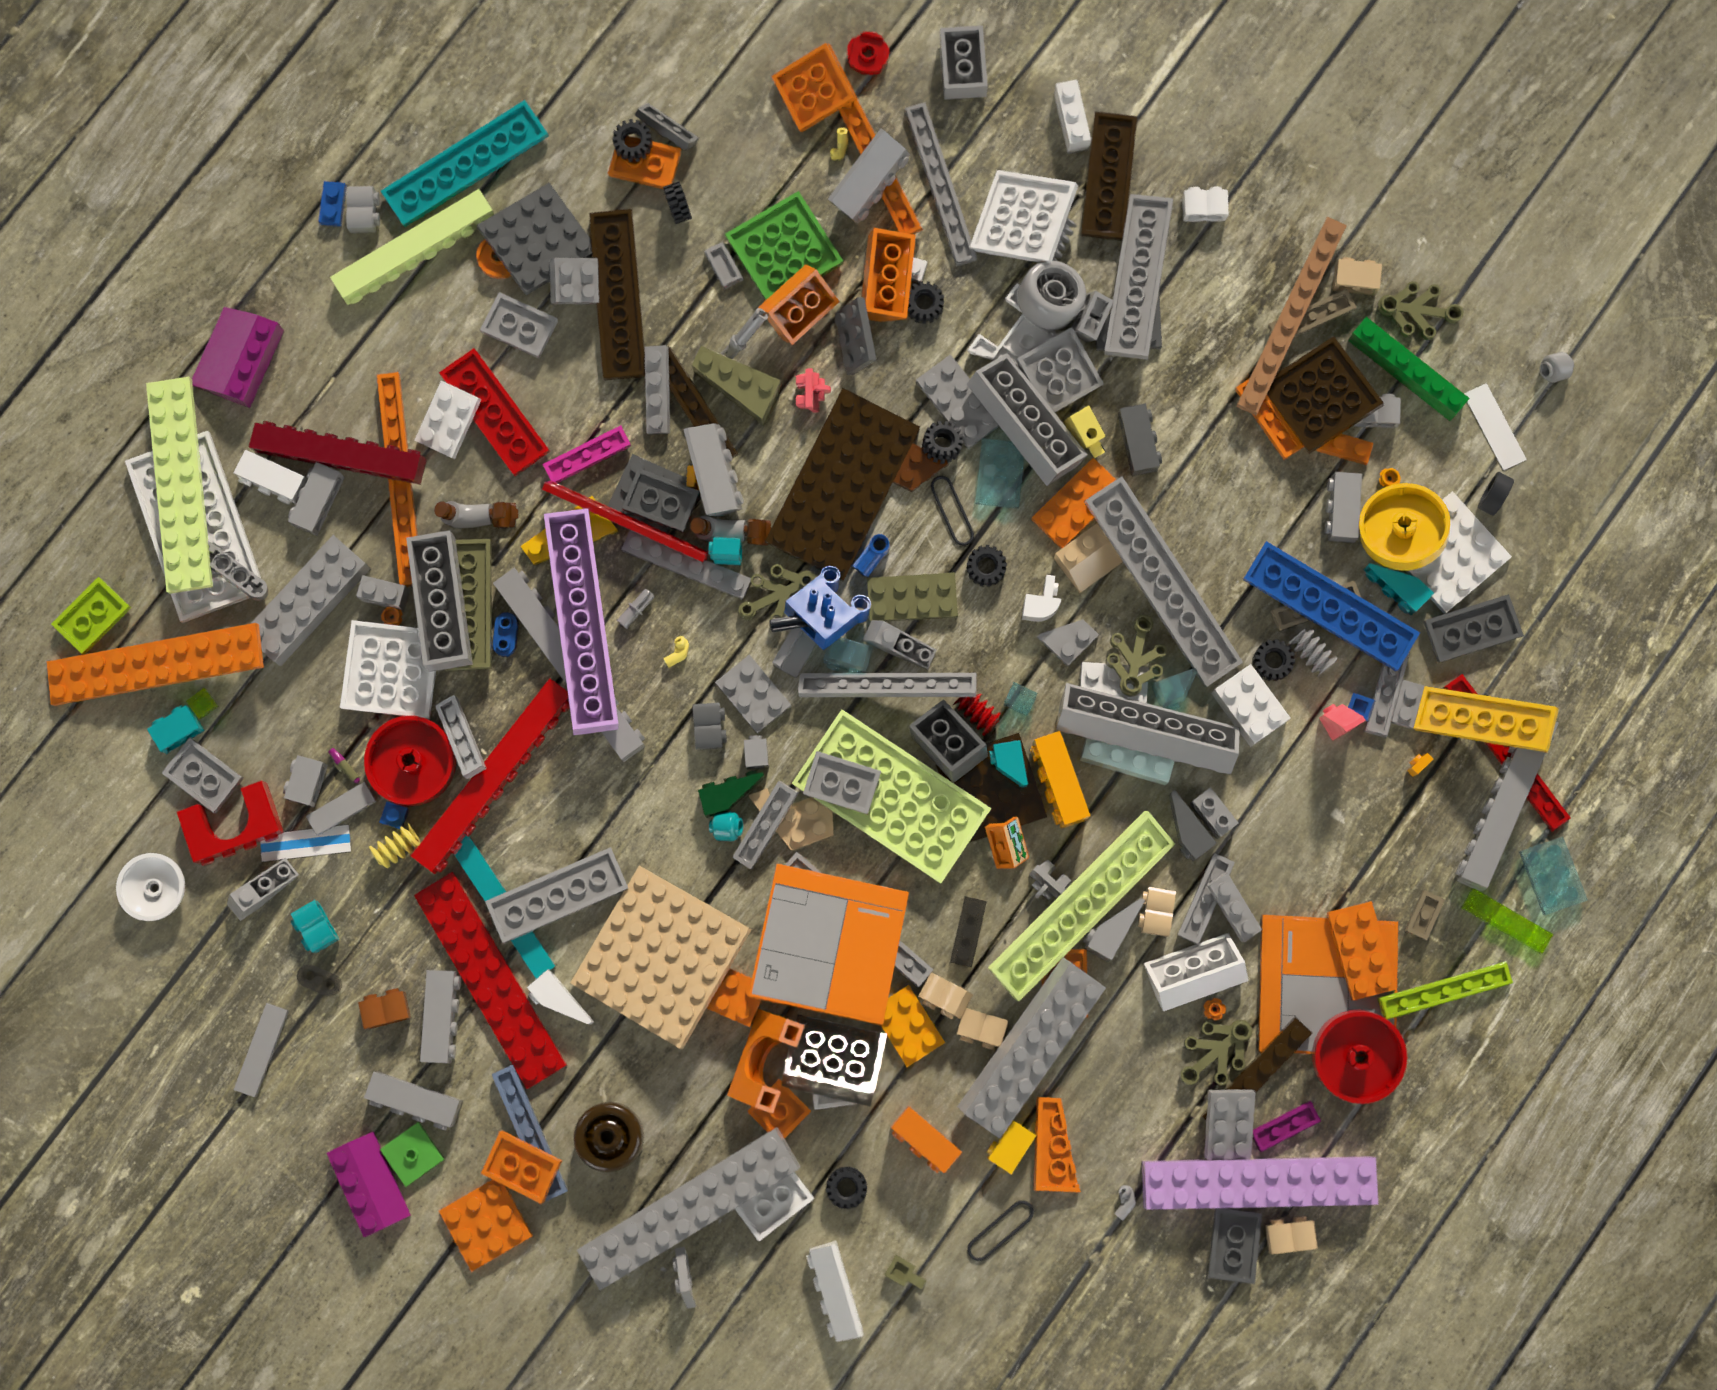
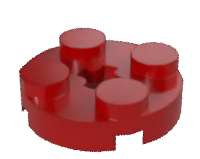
[847,31,889,75]

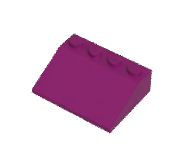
[192,307,284,408]

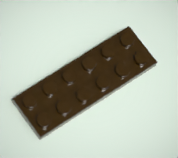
[1081,111,1138,241]

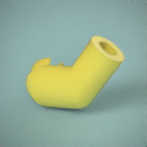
[830,128,848,161]
[664,636,689,668]

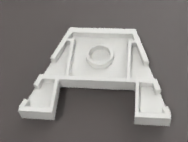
[968,284,1057,368]

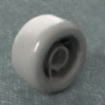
[1017,261,1086,330]

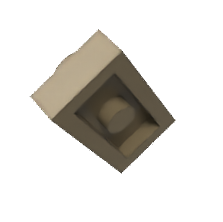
[1405,890,1445,941]

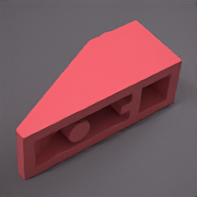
[1319,704,1366,741]

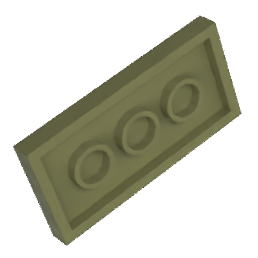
[867,572,958,623]

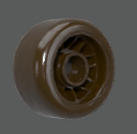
[574,1102,644,1172]

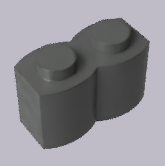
[693,703,727,750]

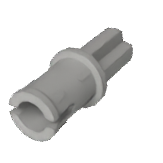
[617,589,654,629]

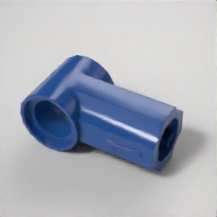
[853,534,890,578]

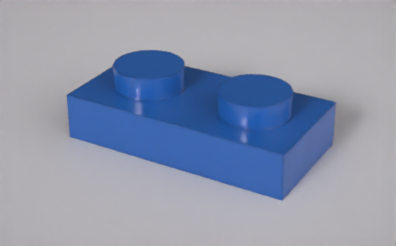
[318,181,347,227]

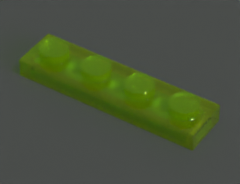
[1461,888,1553,954]

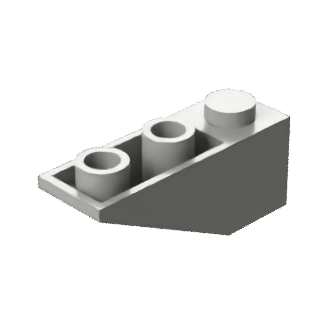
[863,620,936,670]
[227,858,299,921]

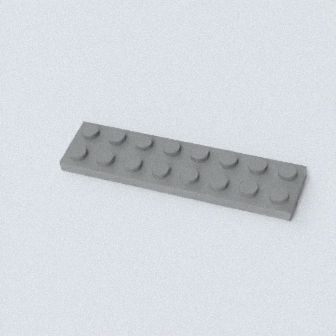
[1105,194,1173,360]

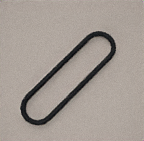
[931,476,974,546]
[967,1200,1034,1261]

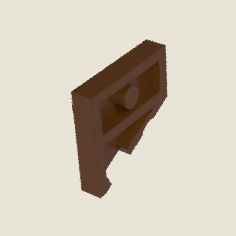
[893,443,949,492]

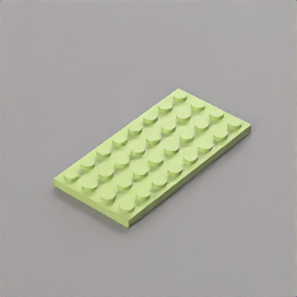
[792,710,991,884]

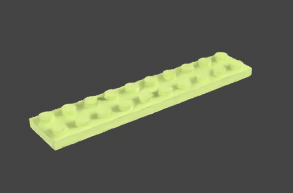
[146,377,213,594]
[988,811,1175,1001]

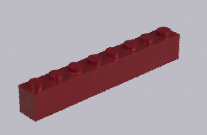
[248,421,427,485]

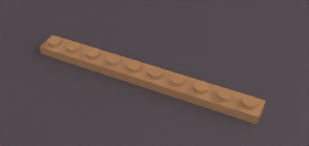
[1236,217,1347,415]

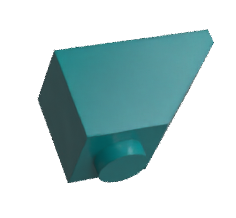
[989,740,1028,788]

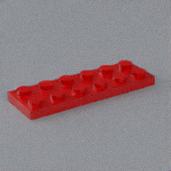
[439,348,550,477]

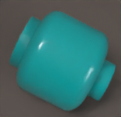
[709,812,744,841]

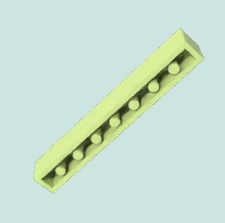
[330,189,494,305]

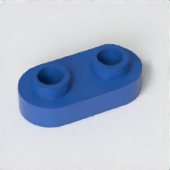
[493,612,518,657]

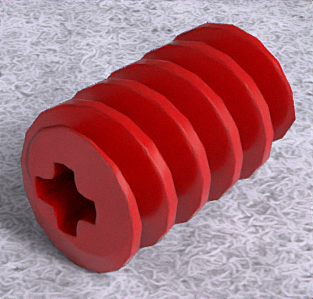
[953,693,1001,736]

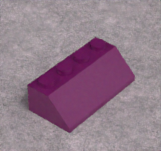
[326,1132,411,1238]

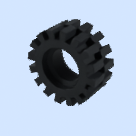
[612,119,653,162]
[663,181,692,224]
[908,281,944,324]
[922,421,964,464]
[966,545,1007,587]
[1252,639,1295,681]
[826,1166,867,1209]

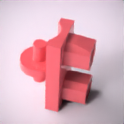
[796,368,831,413]

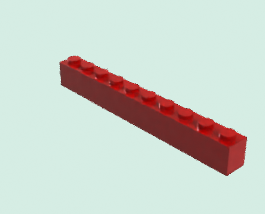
[411,678,570,874]

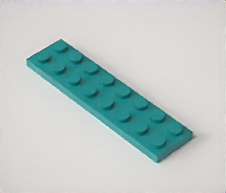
[381,100,549,227]

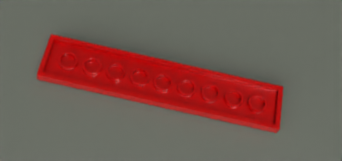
[414,872,567,1089]

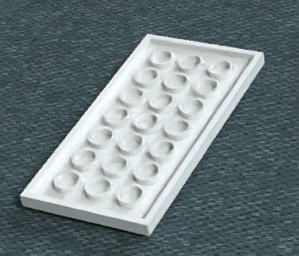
[125,431,263,623]

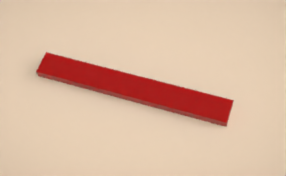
[542,481,709,562]
[1443,674,1571,832]

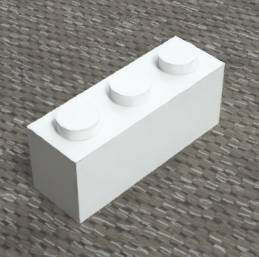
[1054,80,1091,154]
[234,450,307,505]

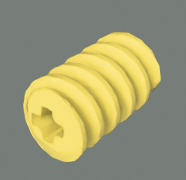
[369,823,420,868]

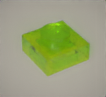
[186,688,219,719]

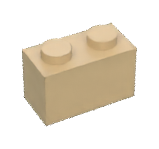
[1332,257,1382,296]

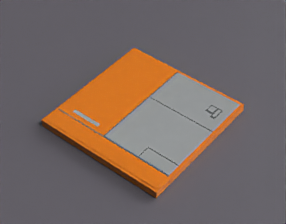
[748,864,909,1026]
[1258,915,1398,1057]

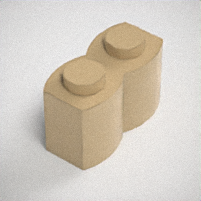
[1138,887,1176,937]
[918,972,973,1020]
[956,1008,1008,1050]
[1265,1216,1318,1254]

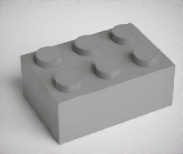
[939,25,988,99]

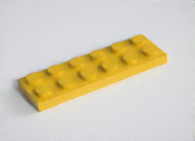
[1414,686,1559,753]

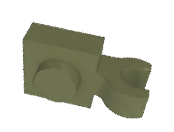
[885,1254,927,1289]

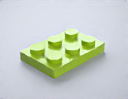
[51,577,132,655]

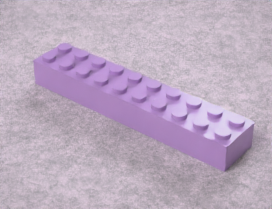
[544,509,618,735]
[1142,1156,1378,1209]

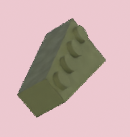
[692,346,781,426]

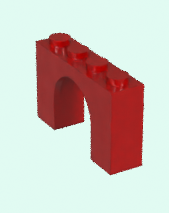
[177,780,284,866]

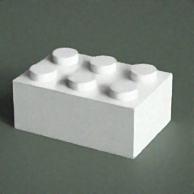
[1211,664,1291,747]

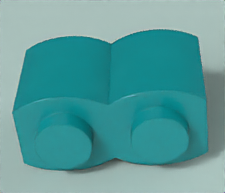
[709,537,742,565]
[290,900,340,954]

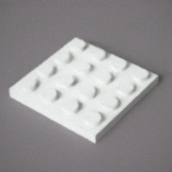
[970,170,1078,264]
[1405,491,1512,614]
[340,620,436,719]

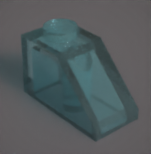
[1152,668,1197,710]

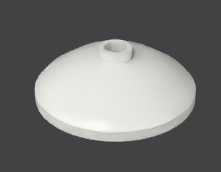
[116,853,185,921]

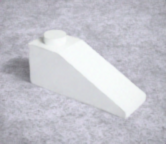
[527,970,594,1025]

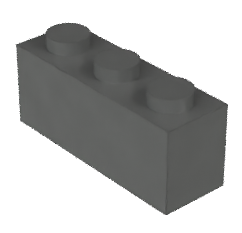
[1118,403,1162,476]

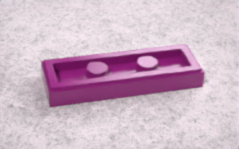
[1252,1101,1322,1152]

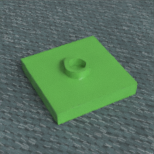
[380,1122,445,1187]

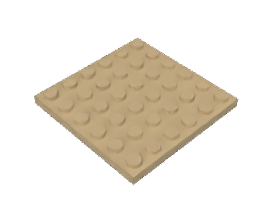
[570,866,752,1050]

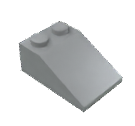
[1083,898,1145,962]

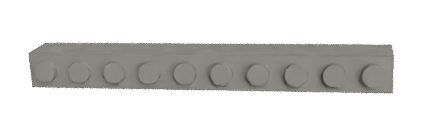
[493,567,645,762]

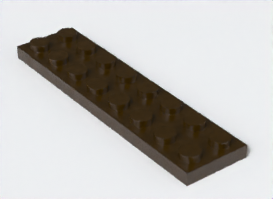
[589,209,645,381]

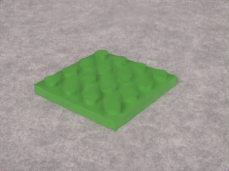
[725,191,843,301]

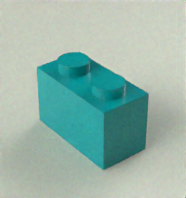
[147,705,205,754]

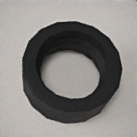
[1478,471,1514,516]

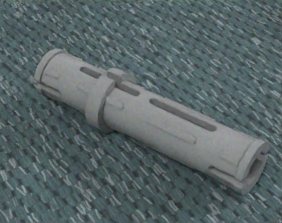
[721,308,768,359]

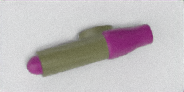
[328,748,360,783]

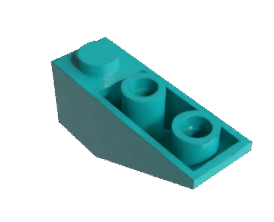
[1363,563,1434,616]

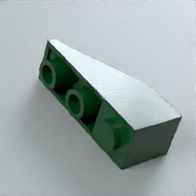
[698,770,765,818]

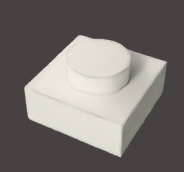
[911,257,927,283]

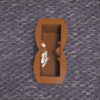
[358,988,411,1030]

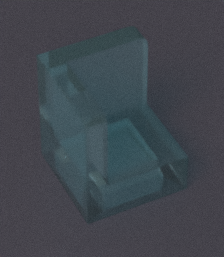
[1003,682,1038,716]

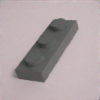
[634,103,699,151]

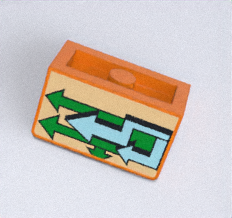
[985,817,1029,869]

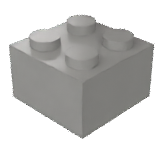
[549,258,599,305]

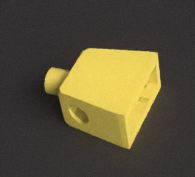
[1063,406,1106,459]

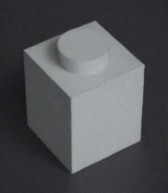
[744,735,769,770]

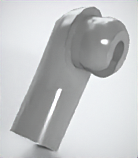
[1114,1185,1136,1221]

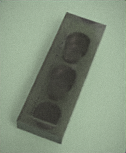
[950,896,987,968]

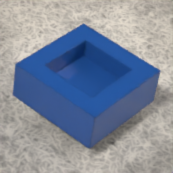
[1348,693,1376,722]
[379,802,409,829]

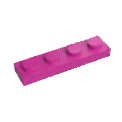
[543,425,631,483]

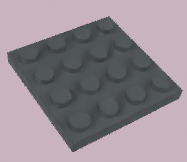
[477,183,593,295]

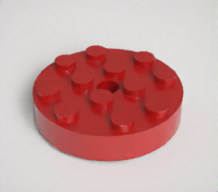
[364,716,457,806]
[1312,1010,1407,1104]

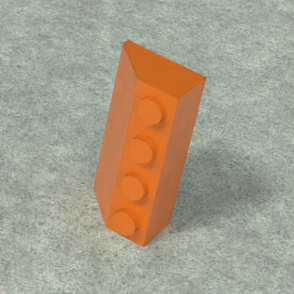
[861,228,916,322]

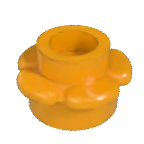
[1379,468,1401,487]

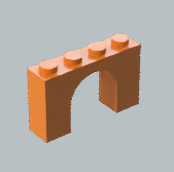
[727,1009,805,1113]

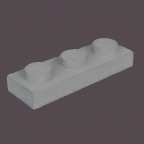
[1207,873,1262,942]

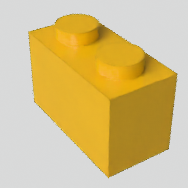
[986,1120,1036,1174]

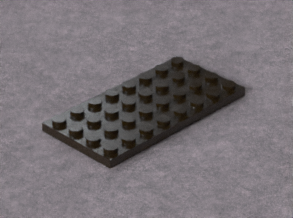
[765,388,920,582]

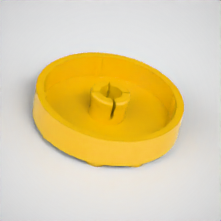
[1359,483,1450,571]

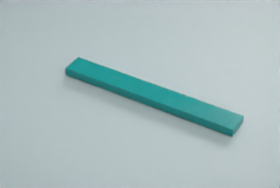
[455,836,556,979]

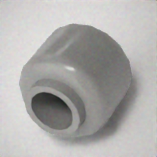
[1540,352,1574,383]

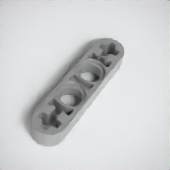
[208,541,269,601]

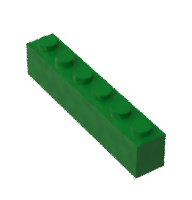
[1348,317,1470,421]

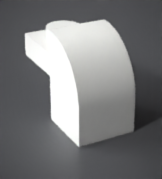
[1022,575,1061,622]

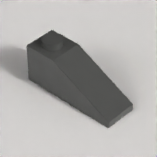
[1168,790,1217,861]

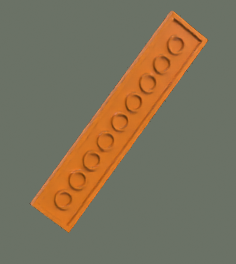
[47,623,264,706]

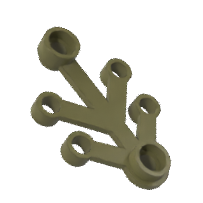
[1377,281,1464,340]
[738,564,817,620]
[1106,615,1167,697]
[1180,1020,1252,1085]

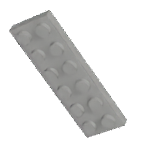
[485,847,629,944]

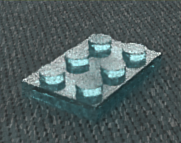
[975,439,1024,509]
[1519,837,1588,915]

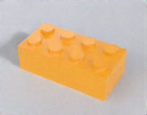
[1029,731,1090,829]

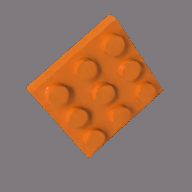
[771,43,856,133]
[439,1179,533,1272]

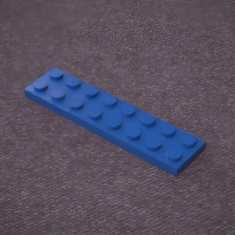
[1243,541,1420,671]

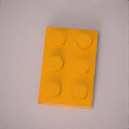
[881,985,945,1067]

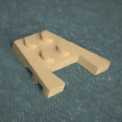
[749,789,834,851]

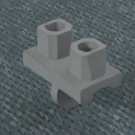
[1029,860,1072,900]

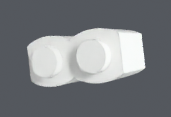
[1182,187,1229,222]

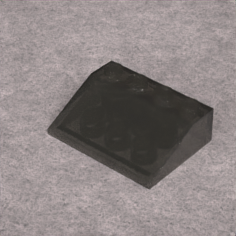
[781,1014,886,1107]

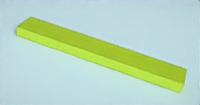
[1377,961,1513,1020]

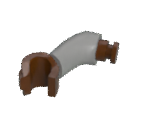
[434,501,519,528]
[690,516,772,545]

